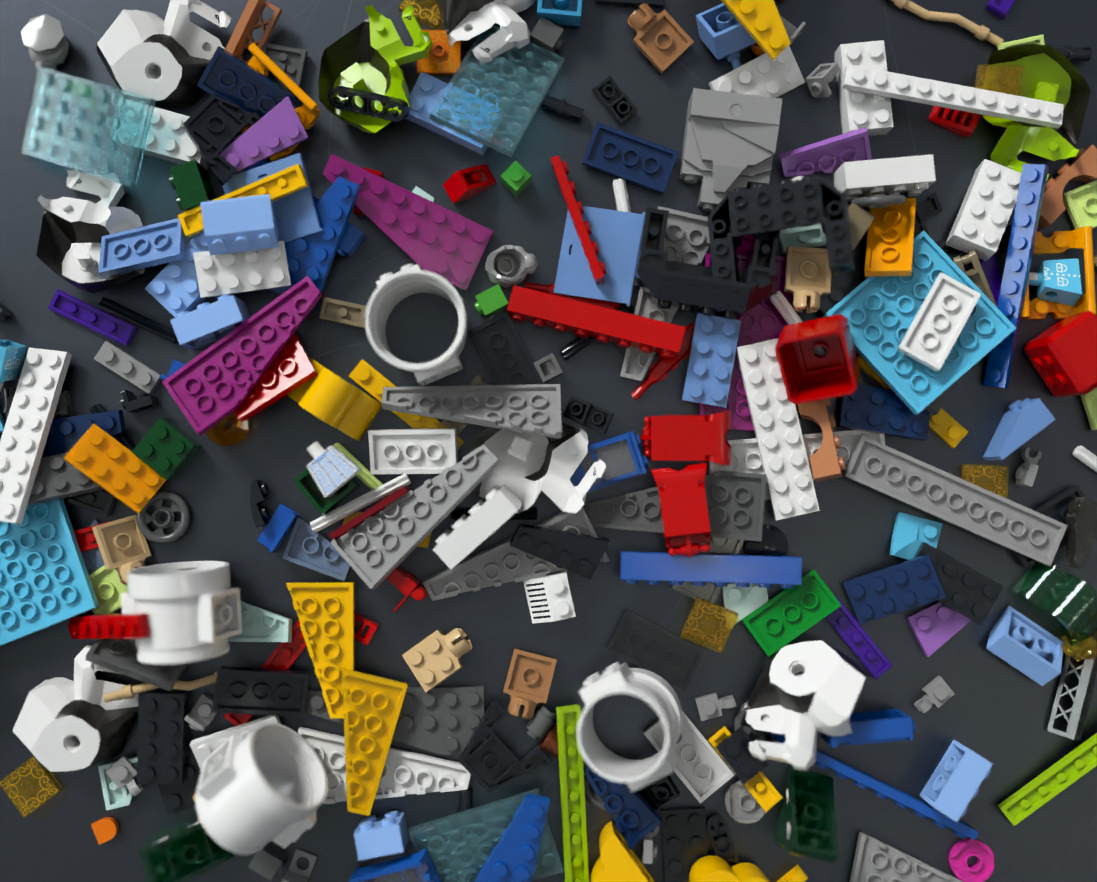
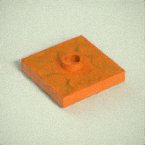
[417,30,461,76]

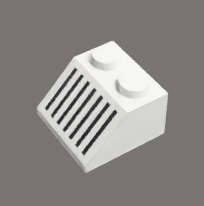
[523,572,576,624]

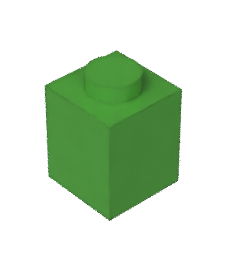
[500,161,532,197]
[474,284,508,319]

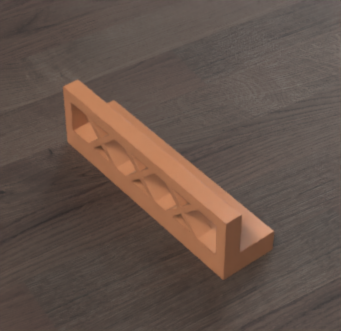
[225,0,283,64]

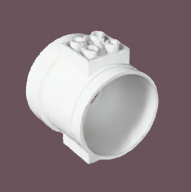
[365,263,467,386]
[121,561,242,664]
[577,662,683,792]
[196,723,328,855]

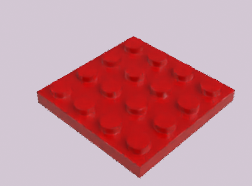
[234,332,318,423]

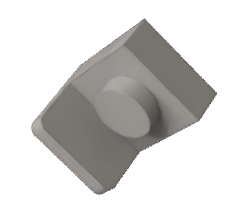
[806,63,840,98]
[184,693,218,731]

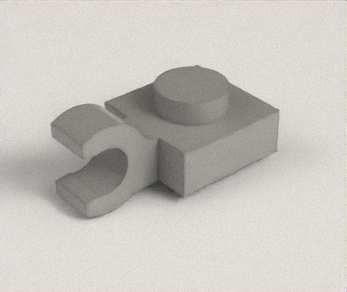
[1015,447,1042,487]
[914,676,955,713]
[695,692,736,721]
[105,755,144,797]
[641,826,659,864]

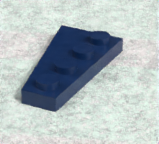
[41,410,126,458]
[584,764,663,849]

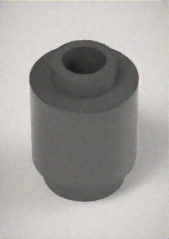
[526,705,557,740]

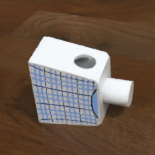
[307,441,362,497]

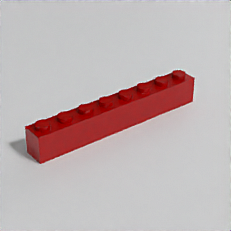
[507,285,686,359]

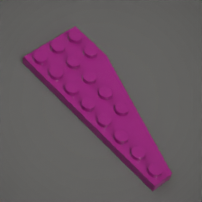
[322,154,493,291]
[162,276,322,435]

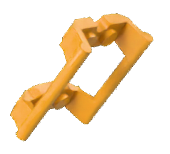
[242,43,321,162]
[1021,226,1097,320]

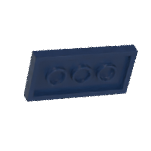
[197,46,298,117]
[582,122,679,194]
[838,385,930,441]
[843,553,947,624]

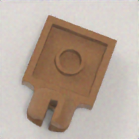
[628,3,694,74]
[503,648,557,719]

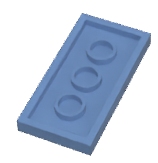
[98,218,185,278]
[682,313,741,408]

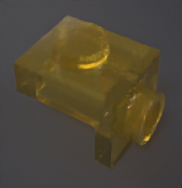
[1061,635,1097,662]

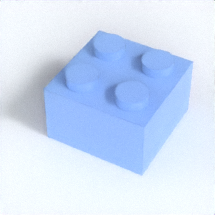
[354,811,409,861]

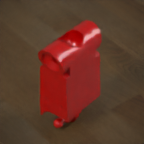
[641,410,731,466]
[651,463,711,558]

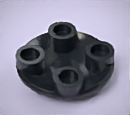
[744,524,788,556]

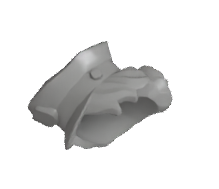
[20,14,69,76]
[485,245,538,288]

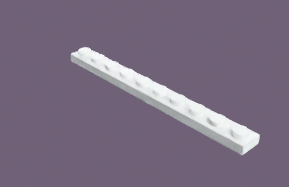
[842,64,1064,129]

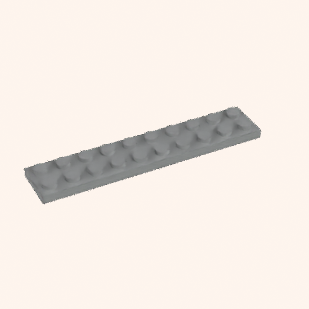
[843,435,1068,566]

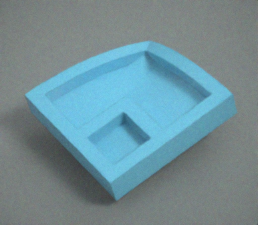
[890,512,943,560]

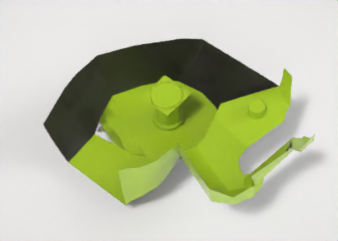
[318,2,433,133]
[981,44,1091,181]

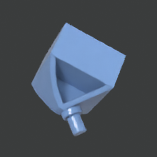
[696,3,756,69]

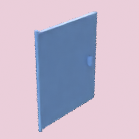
[223,153,324,243]
[553,206,645,307]

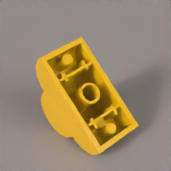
[287,357,382,441]
[590,821,655,882]
[689,855,770,882]

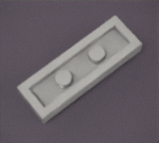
[94,341,162,395]

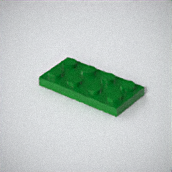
[742,570,842,657]

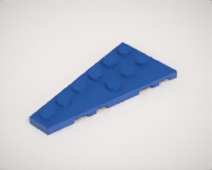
[270,176,361,309]
[475,794,550,882]

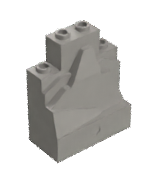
[679,88,782,212]

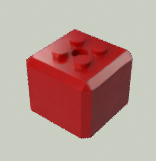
[1024,310,1097,398]
[775,314,860,405]

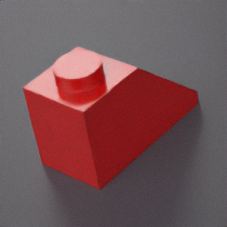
[443,164,497,204]

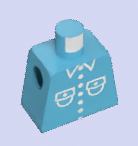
[1028,258,1082,306]
[0,339,28,392]

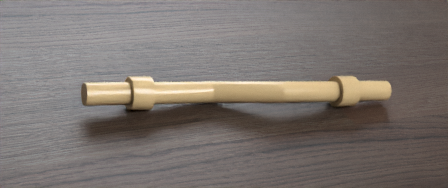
[891,0,1004,46]
[103,671,217,703]

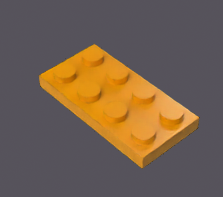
[864,198,916,277]
[63,424,166,514]

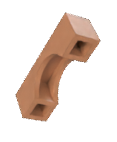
[1038,144,1097,229]
[798,398,846,482]

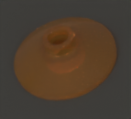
[206,412,249,446]

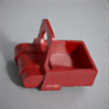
[386,565,428,613]

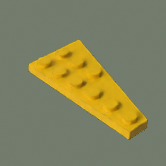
[721,0,791,60]
[286,582,355,718]
[342,668,408,816]

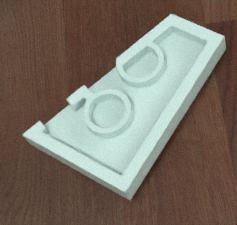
[228,601,292,642]

